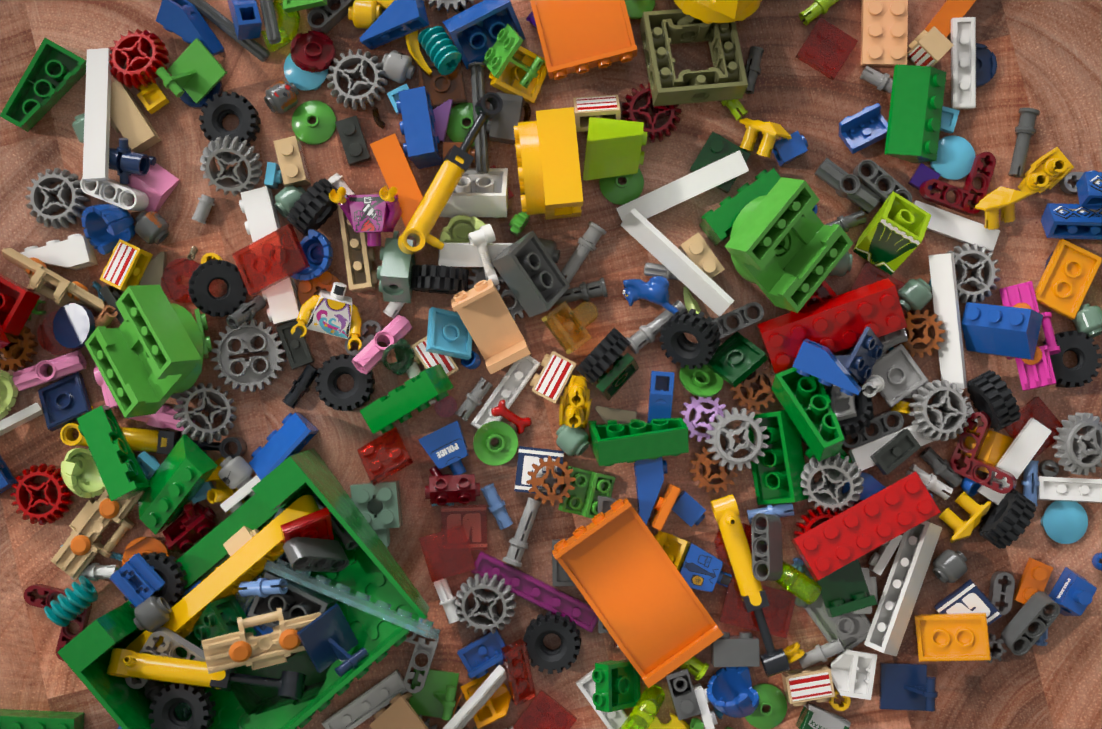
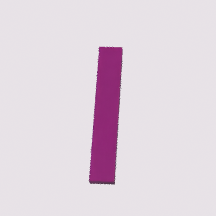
[471,551,598,633]

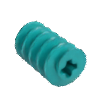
[418,26,462,76]
[44,576,98,627]

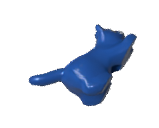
[623,276,679,314]

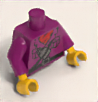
[329,185,402,246]

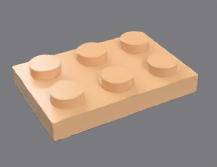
[861,0,908,67]

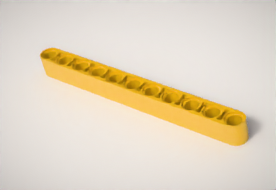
[125,494,320,654]

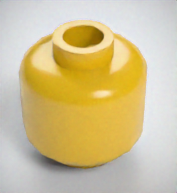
[348,0,382,29]

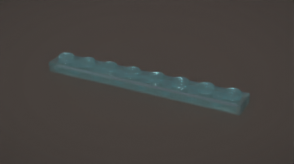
[264,558,441,640]

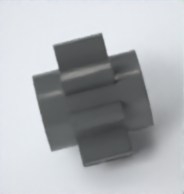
[986,633,1007,663]

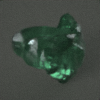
[382,338,415,375]

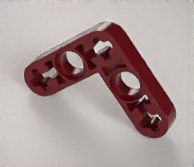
[919,152,996,215]
[950,411,1017,494]
[24,584,92,661]

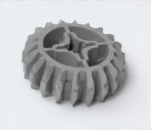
[327,49,388,110]
[200,135,262,196]
[24,168,90,229]
[947,243,1001,304]
[908,380,972,441]
[173,383,237,444]
[800,452,864,513]
[455,572,517,635]

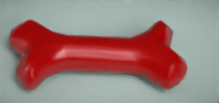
[491,400,532,434]

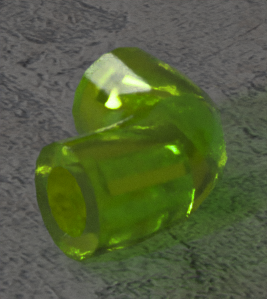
[261,0,301,53]
[767,560,821,605]
[619,685,665,729]

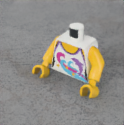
[291,282,362,351]

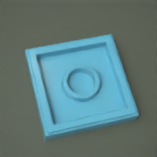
[426,307,472,360]

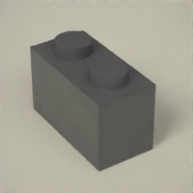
[486,92,523,145]
[711,631,760,667]

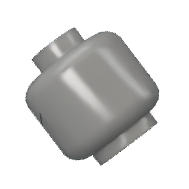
[380,50,415,84]
[218,456,253,490]

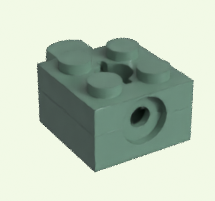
[377,231,416,303]
[350,480,403,548]

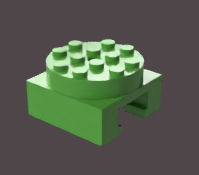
[724,177,854,313]
[85,285,204,418]

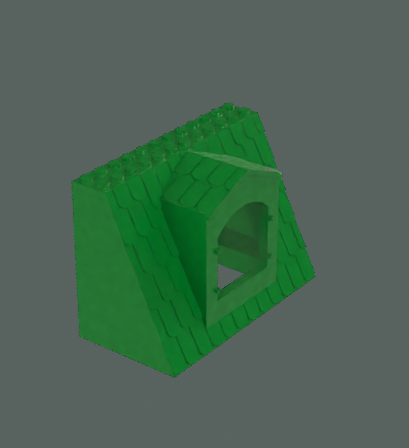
[57,448,430,729]

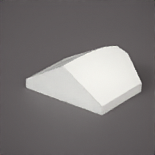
[830,649,877,700]

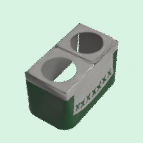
[796,702,851,729]

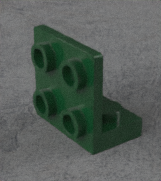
[817,559,877,618]
[193,595,257,643]

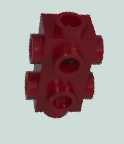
[425,466,480,506]
[163,502,216,554]

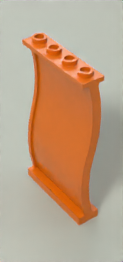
[530,0,637,80]
[552,498,724,688]

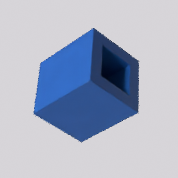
[772,131,808,167]
[672,490,706,527]

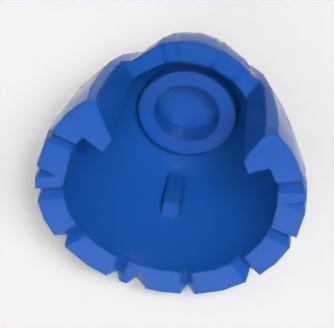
[81,204,136,255]
[281,229,334,280]
[706,667,760,718]

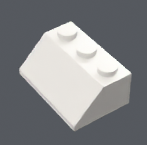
[439,168,508,218]

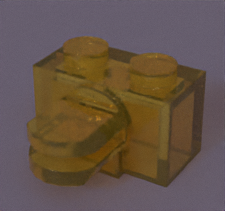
[542,301,598,355]

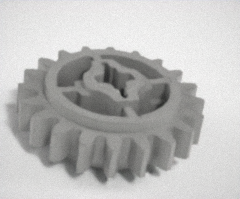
[705,407,769,471]
[1052,412,1102,475]

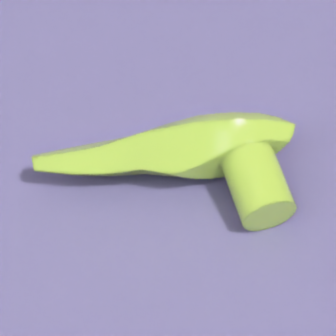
[683,286,701,314]

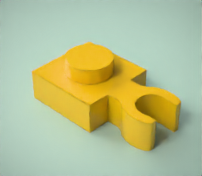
[137,82,169,115]

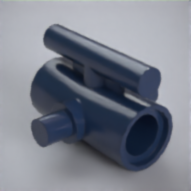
[109,138,156,184]

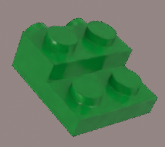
[592,659,641,712]

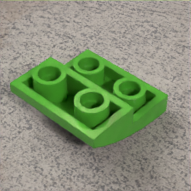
[558,466,616,518]

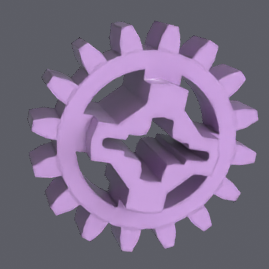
[679,396,728,442]

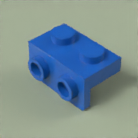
[839,103,888,154]
[457,628,510,679]

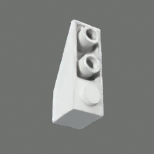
[21,234,98,270]

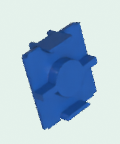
[109,553,165,608]

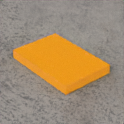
[1035,239,1102,320]
[914,613,991,662]

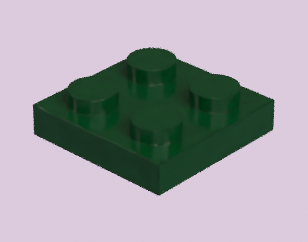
[689,131,751,193]
[706,332,768,388]
[596,353,639,400]

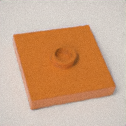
[650,483,681,531]

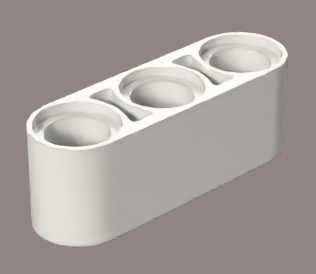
[80,177,149,211]

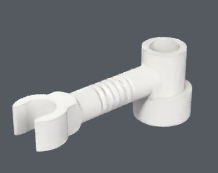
[468,224,499,285]

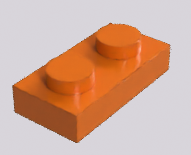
[1013,558,1053,604]

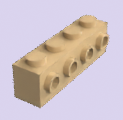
[337,203,378,293]

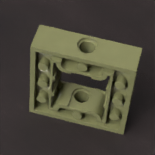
[639,9,748,106]

